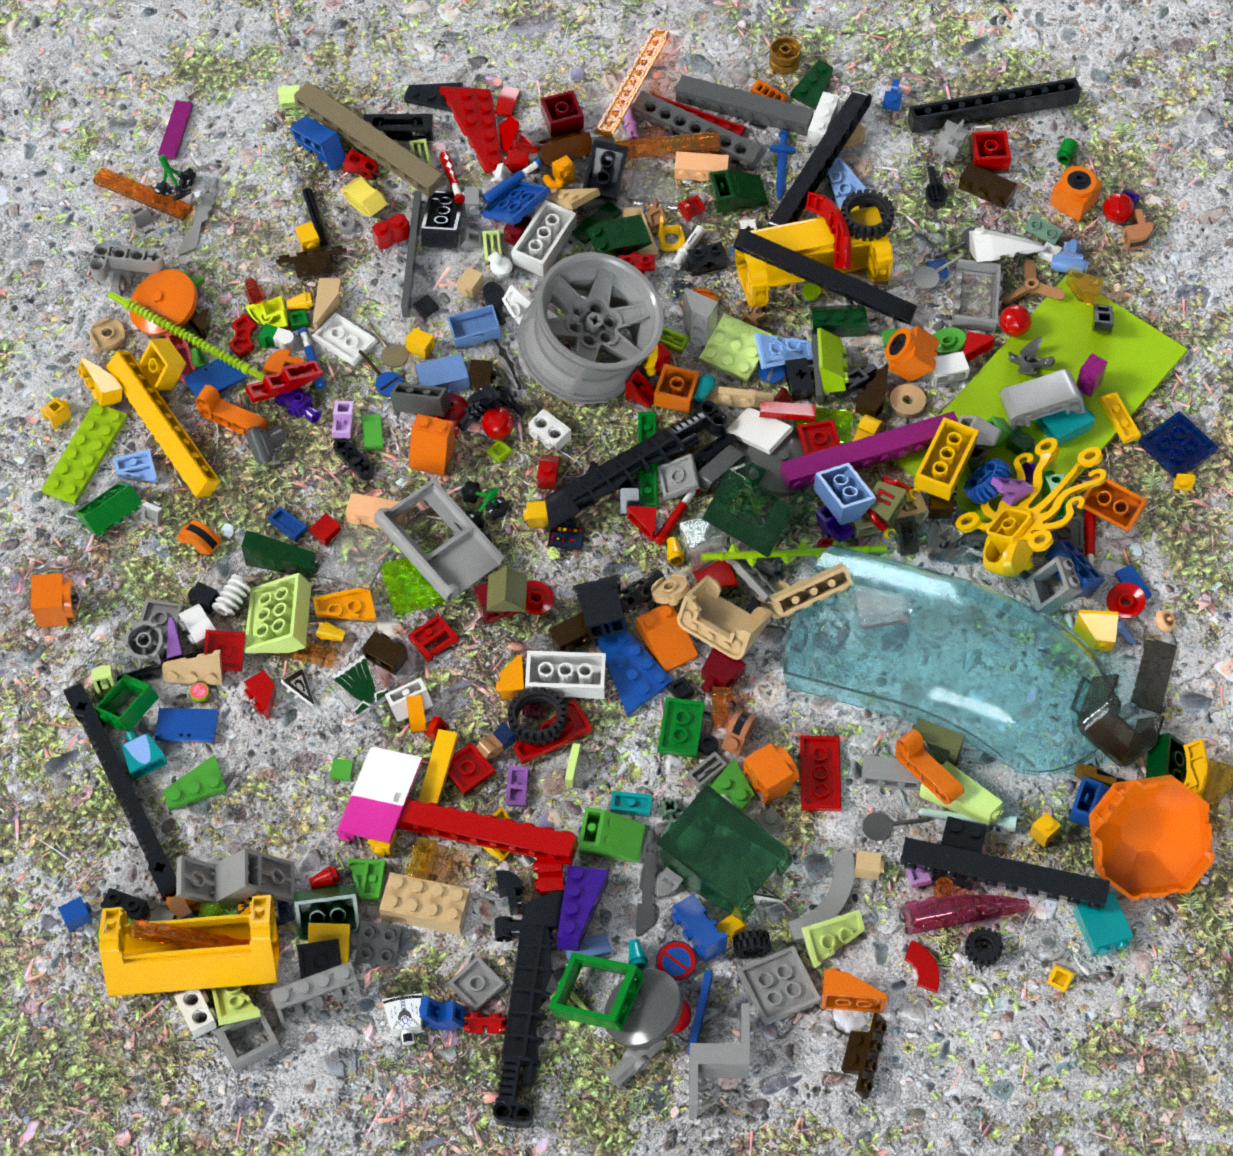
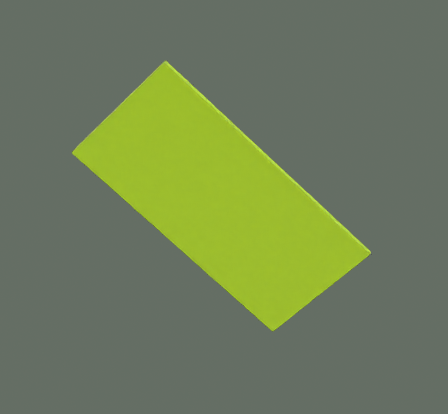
[896,274,1188,523]

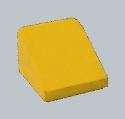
[1047,963,1075,992]

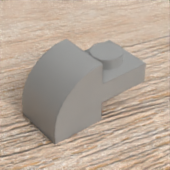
[109,268,132,296]

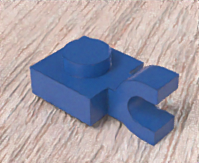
[882,79,902,111]

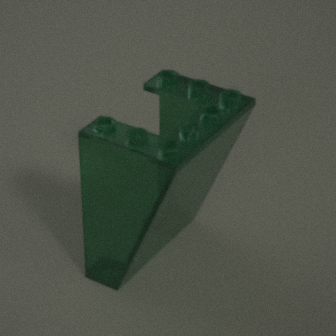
[702,461,815,558]
[656,785,793,922]

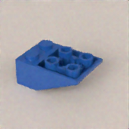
[1068,776,1110,828]

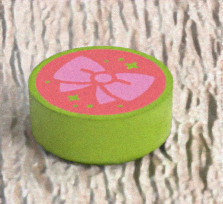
[189,682,210,703]

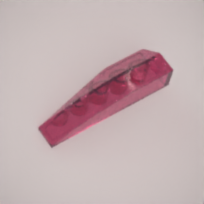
[902,895,1030,935]

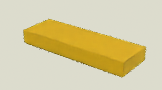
[1099,391,1141,444]

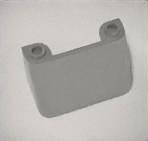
[1000,369,1085,436]

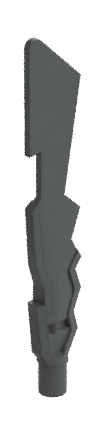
[636,830,659,936]

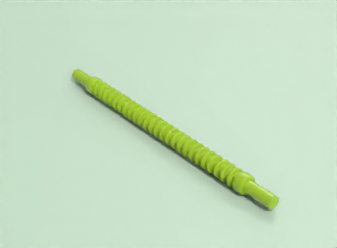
[108,291,266,381]

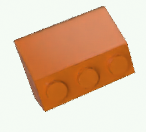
[1083,476,1148,533]

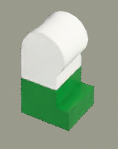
[258,323,295,350]

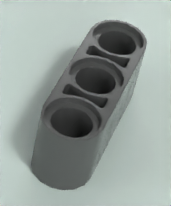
[697,445,746,492]

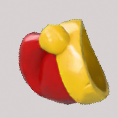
[641,342,671,377]

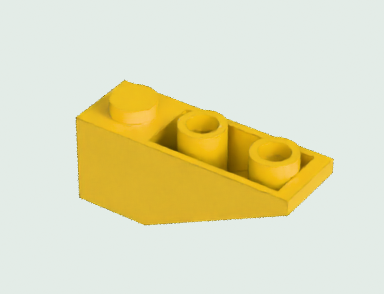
[78,358,123,406]

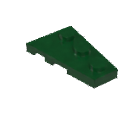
[790,60,833,110]

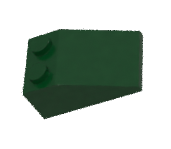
[587,214,652,258]

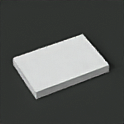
[312,312,377,366]
[726,406,793,455]

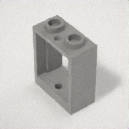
[1026,556,1083,615]
[214,1007,281,1073]

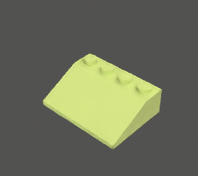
[244,573,312,653]

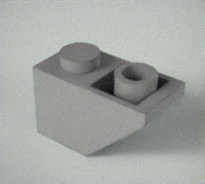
[958,415,1002,446]

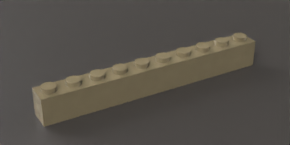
[294,81,443,197]

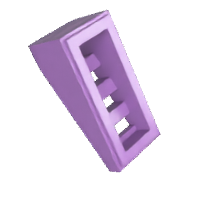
[167,617,184,660]

